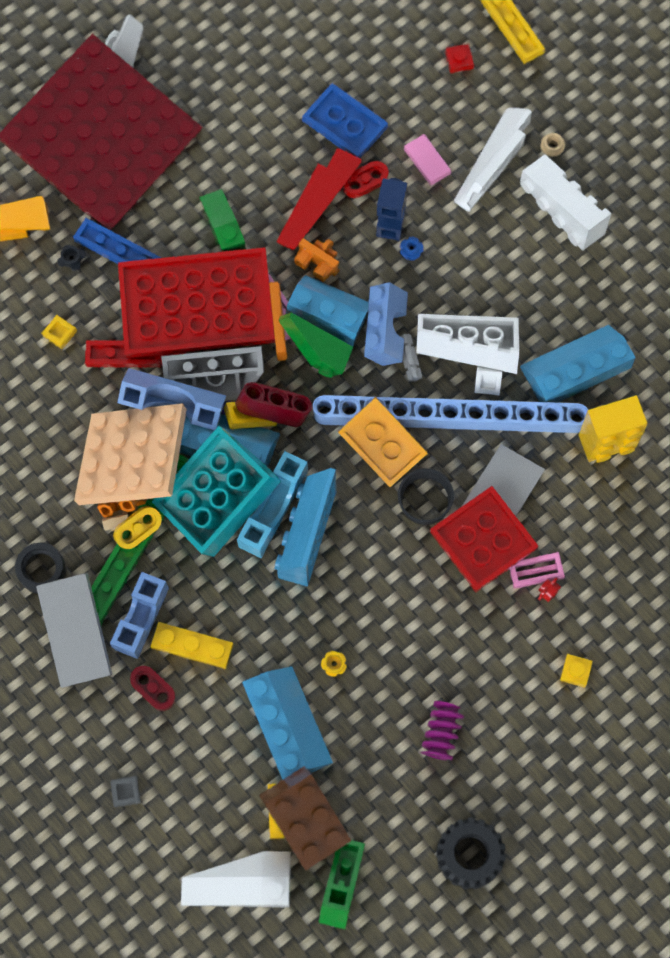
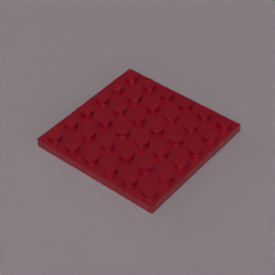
[0,33,203,231]

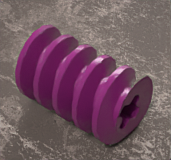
[420,701,464,760]

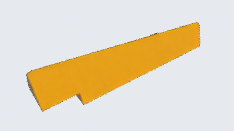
[0,196,50,242]

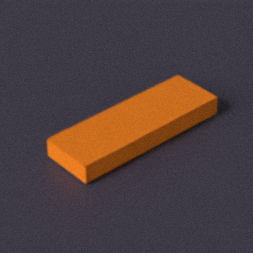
[269,282,287,361]

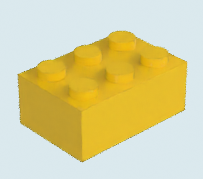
[579,395,648,463]

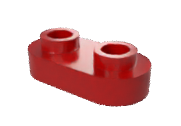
[343,161,389,198]

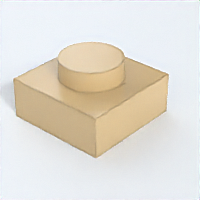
[102,510,129,531]

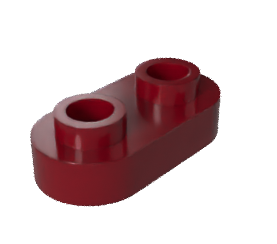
[130,666,176,711]

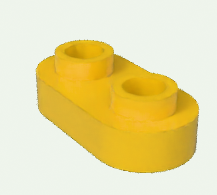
[114,506,162,549]

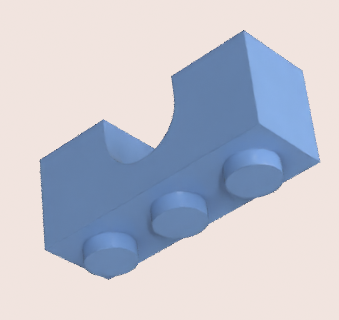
[364,282,408,366]
[110,572,169,659]

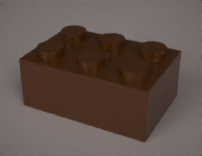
[259,766,351,871]

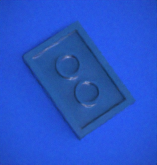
[302,83,388,158]

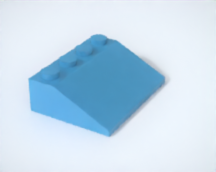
[274,468,336,587]

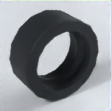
[15,542,66,594]

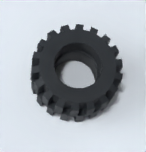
[436,818,506,889]

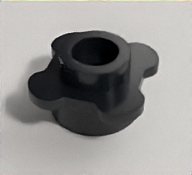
[57,245,86,271]

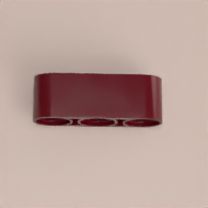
[235,382,313,427]

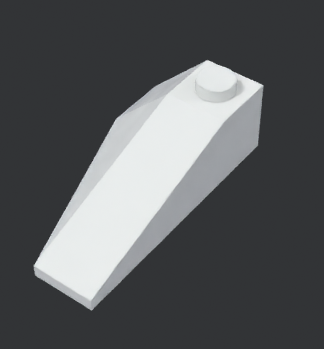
[181,851,291,907]

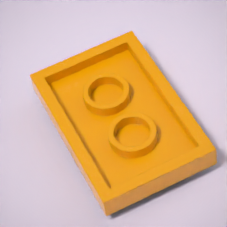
[338,397,428,487]

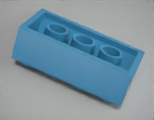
[520,325,636,403]
[180,415,280,467]
[242,667,333,780]

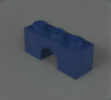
[376,178,408,241]

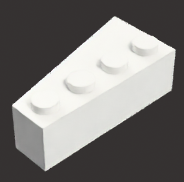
[520,155,611,251]
[417,314,519,374]

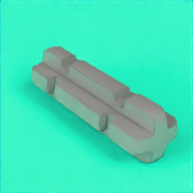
[400,334,422,382]

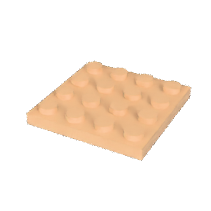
[74,403,187,505]

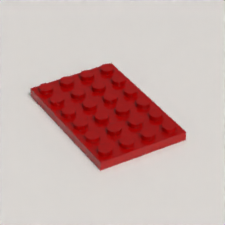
[118,247,275,358]

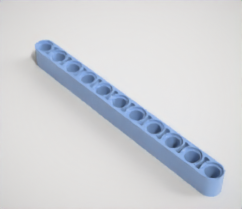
[313,395,588,433]

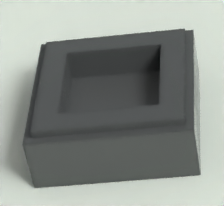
[110,776,141,808]

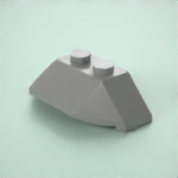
[162,346,264,401]

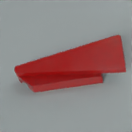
[277,148,362,250]

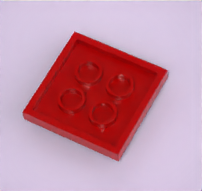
[430,486,539,592]

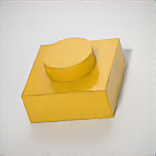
[560,654,593,688]

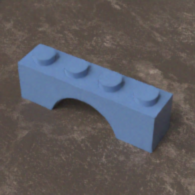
[117,368,226,431]

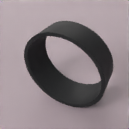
[398,468,454,525]

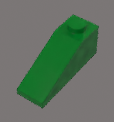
[199,189,246,252]
[278,312,353,378]
[319,840,365,929]

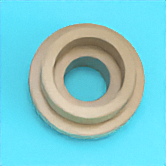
[541,133,565,157]

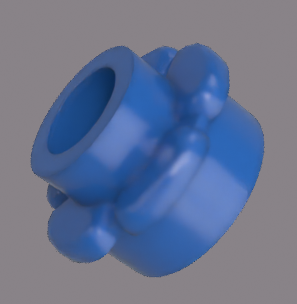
[400,237,424,261]

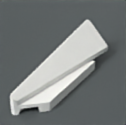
[454,108,532,212]

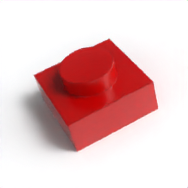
[445,44,474,73]

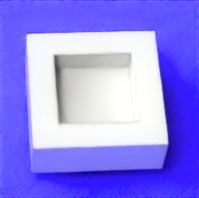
[475,366,502,395]

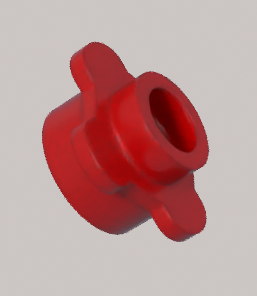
[538,577,562,602]

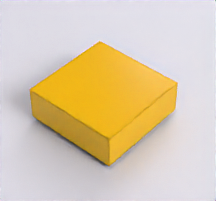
[42,315,77,350]

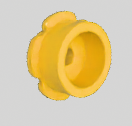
[321,651,347,677]

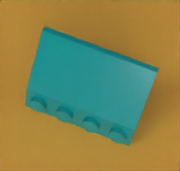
[152,426,281,557]

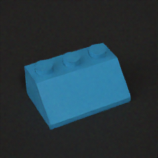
[286,275,369,346]

